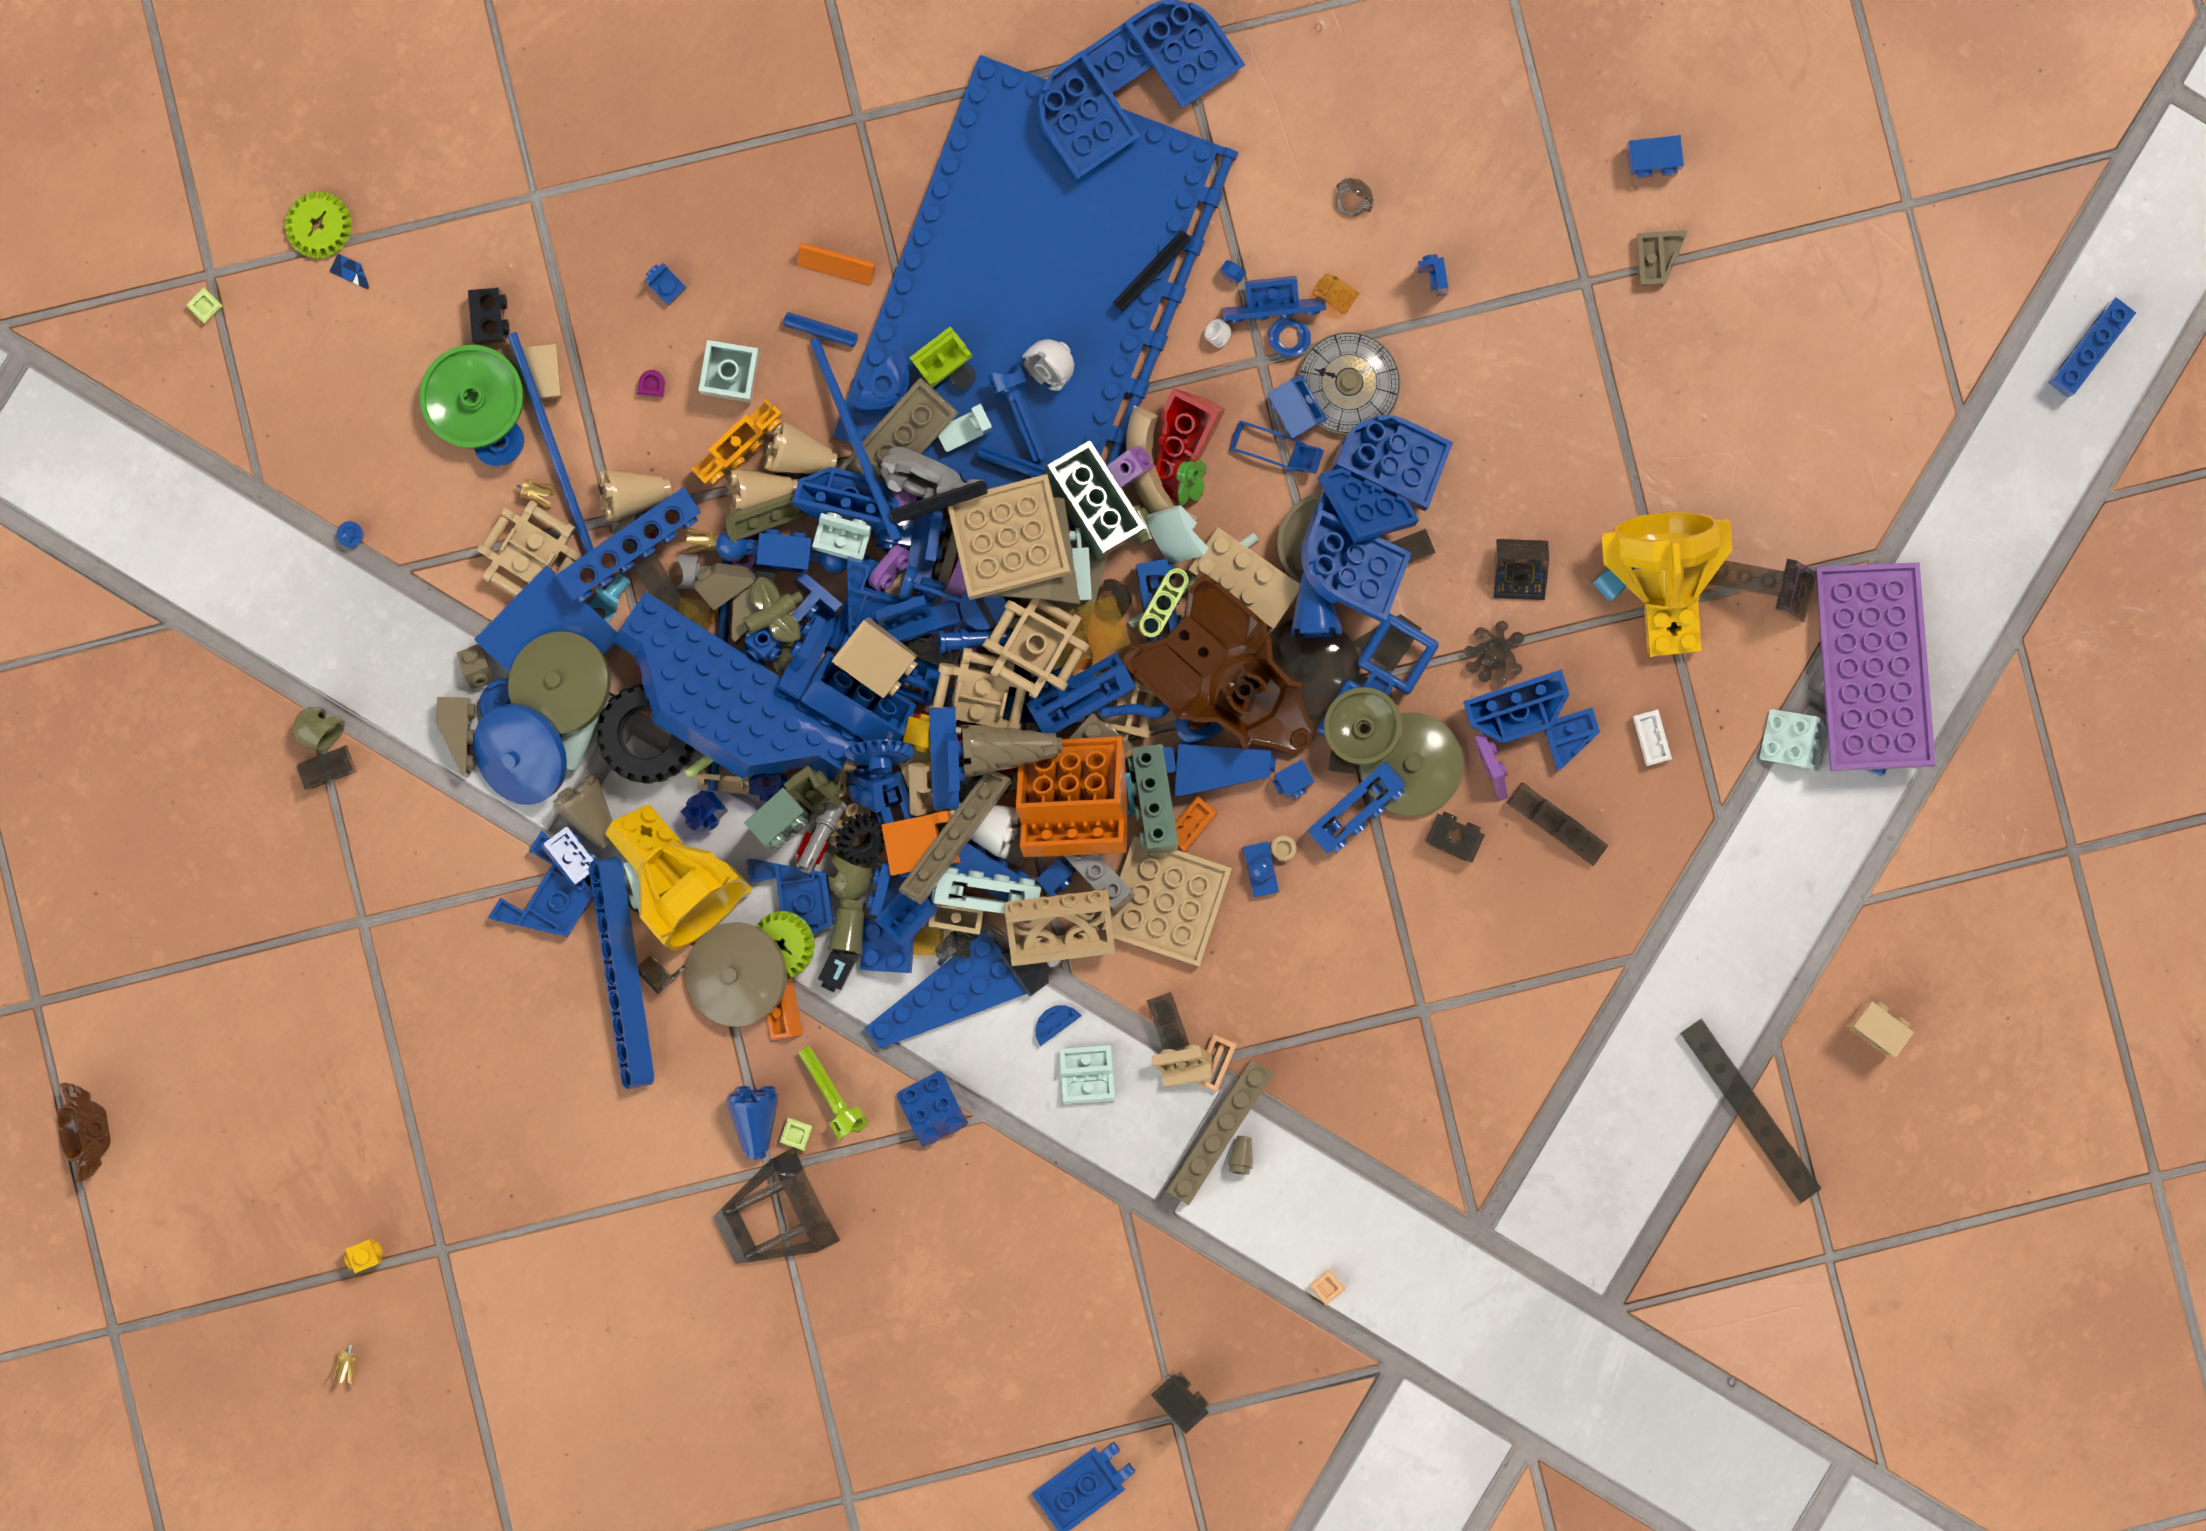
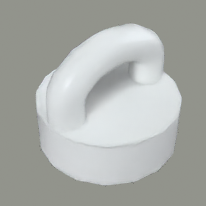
[1204,319,1231,348]

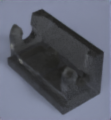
[297,745,357,790]

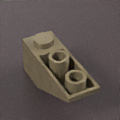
[436,697,476,776]

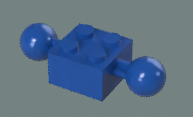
[716,529,847,574]

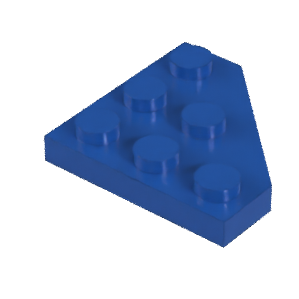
[1318,468,1419,543]

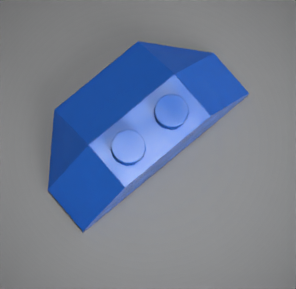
[792,467,900,532]
[1463,669,1569,743]

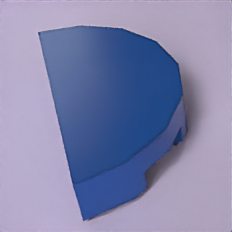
[1036,1005,1082,1046]

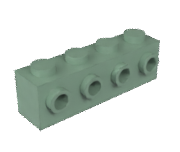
[1127,744,1178,854]

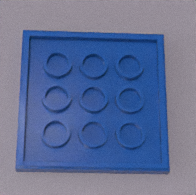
[474,565,618,673]

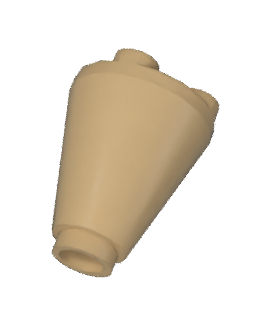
[764,421,838,474]
[726,468,798,514]
[599,470,672,522]

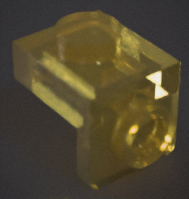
[1313,274,1359,315]
[678,597,716,628]

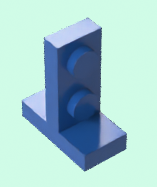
[791,571,842,630]

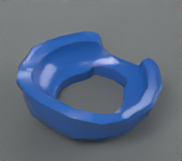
[1269,318,1311,357]

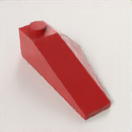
[1155,388,1225,502]

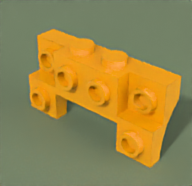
[690,399,783,486]

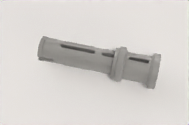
[796,800,847,873]

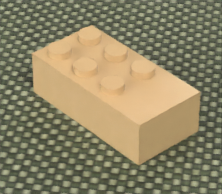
[1186,527,1300,629]

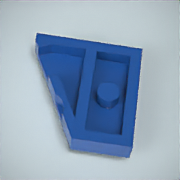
[1544,708,1600,770]

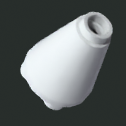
[947,803,1020,859]

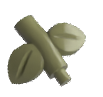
[743,576,803,642]

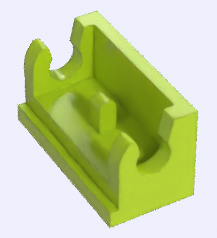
[909,326,973,388]

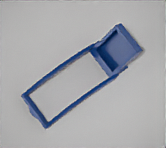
[1230,420,1324,474]

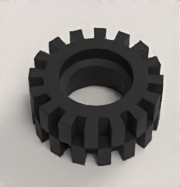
[835,813,885,864]

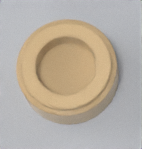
[1270,835,1297,862]

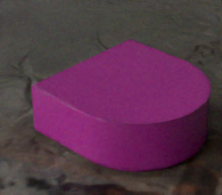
[637,370,665,398]

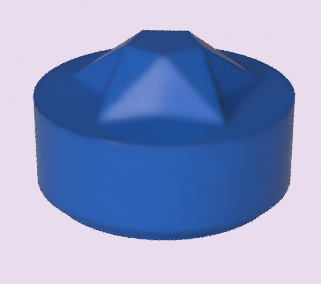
[337,521,364,548]

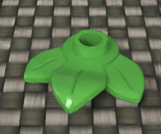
[1177,460,1207,506]

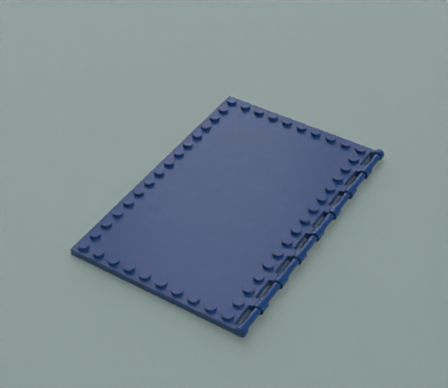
[832,55,1239,530]

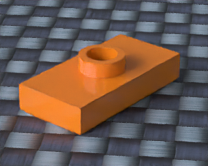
[1175,796,1218,853]

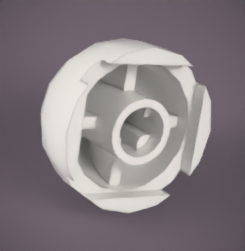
[1022,339,1075,391]

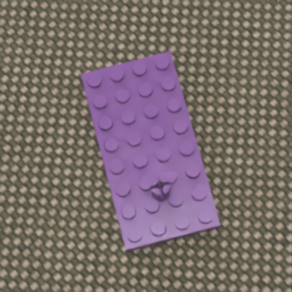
[1815,562,1936,771]

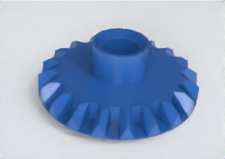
[846,740,914,774]

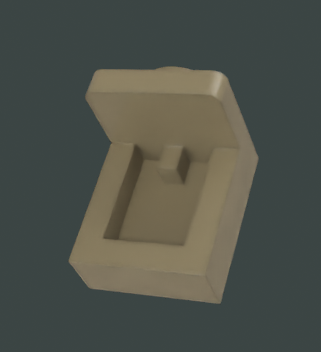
[456,644,495,689]

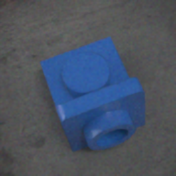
[645,263,687,306]

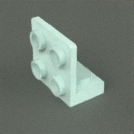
[1760,709,1827,772]

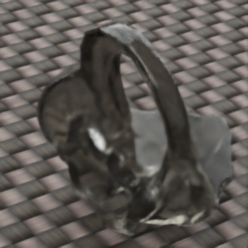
[1336,178,1374,217]
[1094,578,1132,620]
[935,931,971,966]

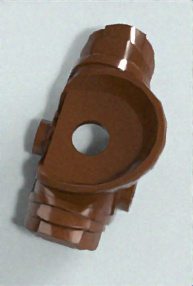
[57,1083,111,1182]

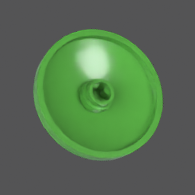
[419,345,524,449]

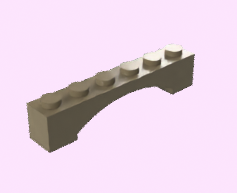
[1166,1059,1273,1206]

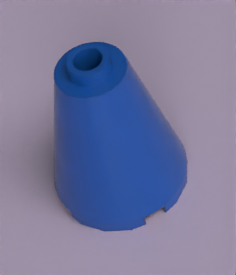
[1290,573,1342,638]

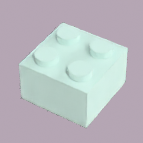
[698,340,760,403]

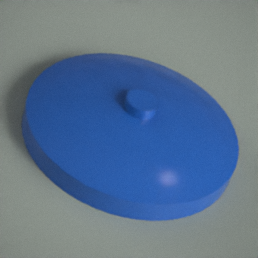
[473,704,567,805]

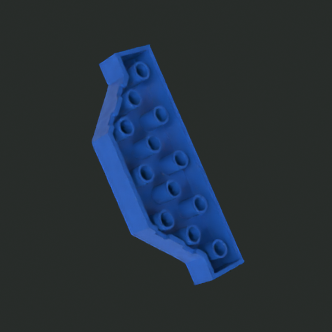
[613,591,861,781]

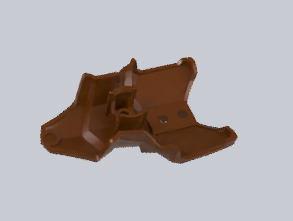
[1122,572,1316,755]

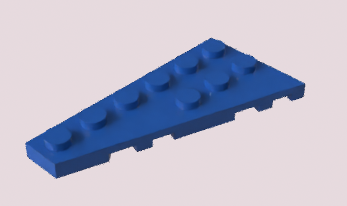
[864,931,1027,1048]

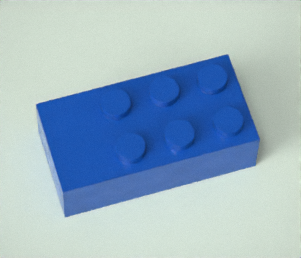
[800,651,916,741]

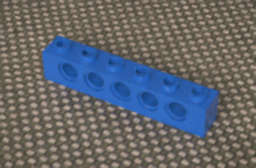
[553,487,701,602]

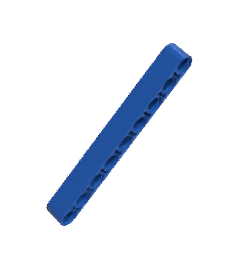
[589,857,654,1090]

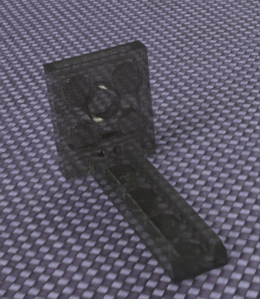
[1707,559,1816,622]

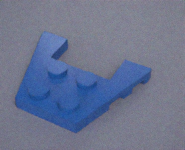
[847,556,945,636]
[488,831,593,937]
[747,859,834,950]

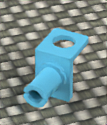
[589,573,630,623]

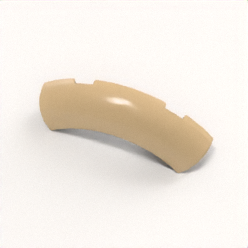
[1126,406,1199,530]

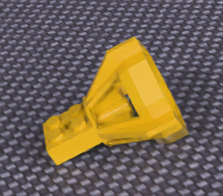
[1601,511,1732,657]
[605,804,752,951]

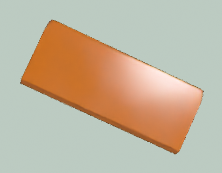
[797,243,876,285]
[767,977,802,1041]

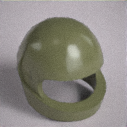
[293,707,345,752]
[828,852,871,900]

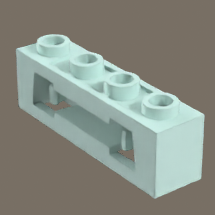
[931,867,1041,914]

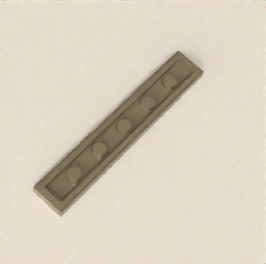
[899,771,1012,905]

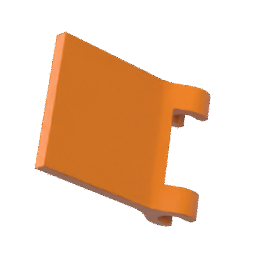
[882,811,960,876]

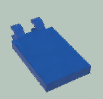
[1031,1442,1135,1531]

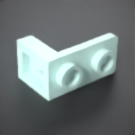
[938,404,993,452]

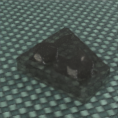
[1352,614,1422,672]

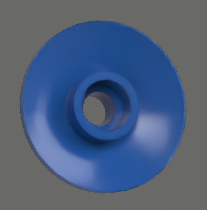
[474,423,524,467]

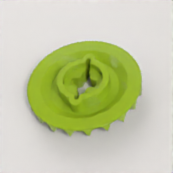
[284,191,352,258]
[755,911,815,979]

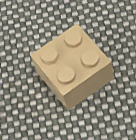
[1846,1000,1914,1058]

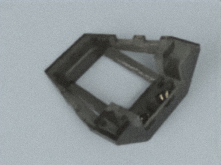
[713,1147,840,1264]

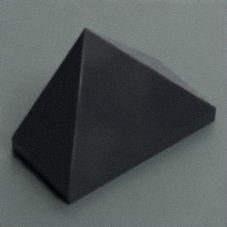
[999,947,1049,997]

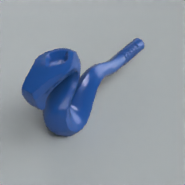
[1099,701,1223,744]

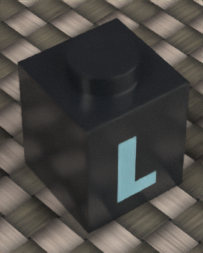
[818,951,855,993]

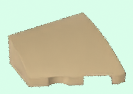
[909,762,960,816]

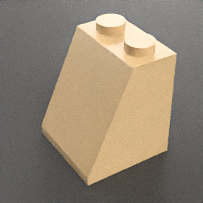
[832,617,918,698]

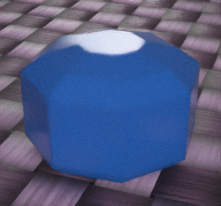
[1220,260,1246,283]

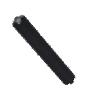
[1113,230,1191,312]
[889,480,988,524]

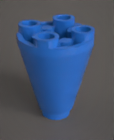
[726,1086,778,1159]

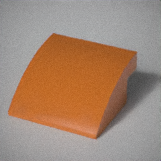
[1016,736,1127,857]

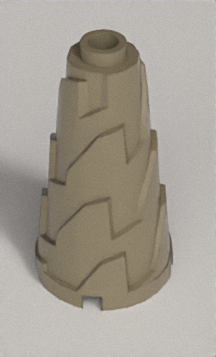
[961,725,1062,777]

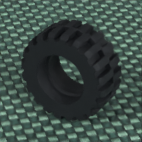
[596,684,695,784]

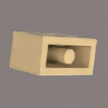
[928,903,984,935]

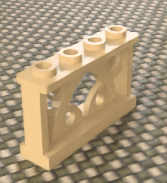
[1004,890,1115,966]

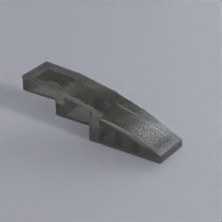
[1506,782,1609,866]

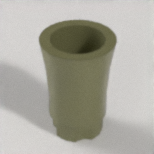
[827,899,865,955]

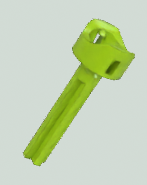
[798,1045,869,1141]

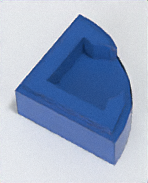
[1163,747,1176,773]

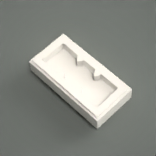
[1633,709,1672,766]

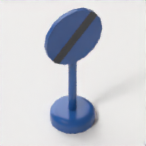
[898,565,1006,630]

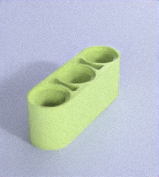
[1138,568,1188,638]

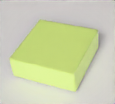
[186,287,224,325]
[780,1117,813,1151]

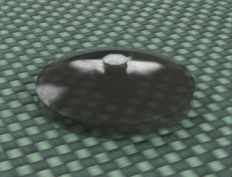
[1269,619,1360,720]

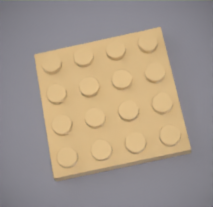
[948,474,1071,600]
[1102,836,1232,967]

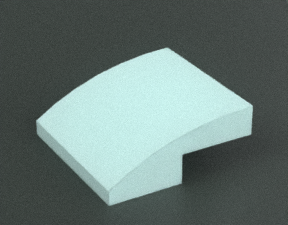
[1146,505,1209,564]
[1059,1045,1115,1104]

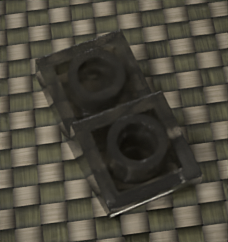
[1146,992,1189,1050]

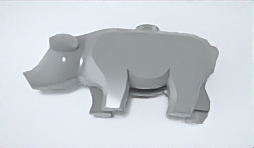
[880,447,984,499]

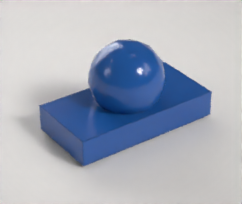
[1243,842,1279,897]

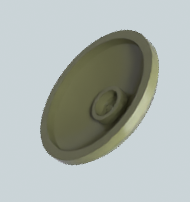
[1324,687,1402,765]

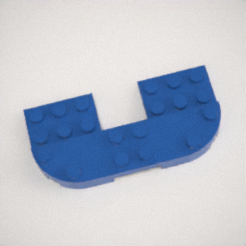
[1037,0,1245,180]
[1301,415,1453,623]

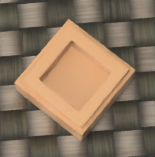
[1309,1269,1345,1306]

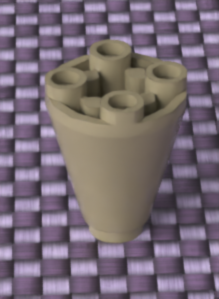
[554,774,613,850]

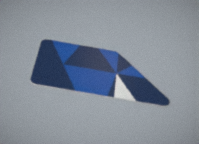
[330,254,369,289]

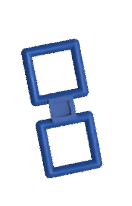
[1318,613,1439,737]

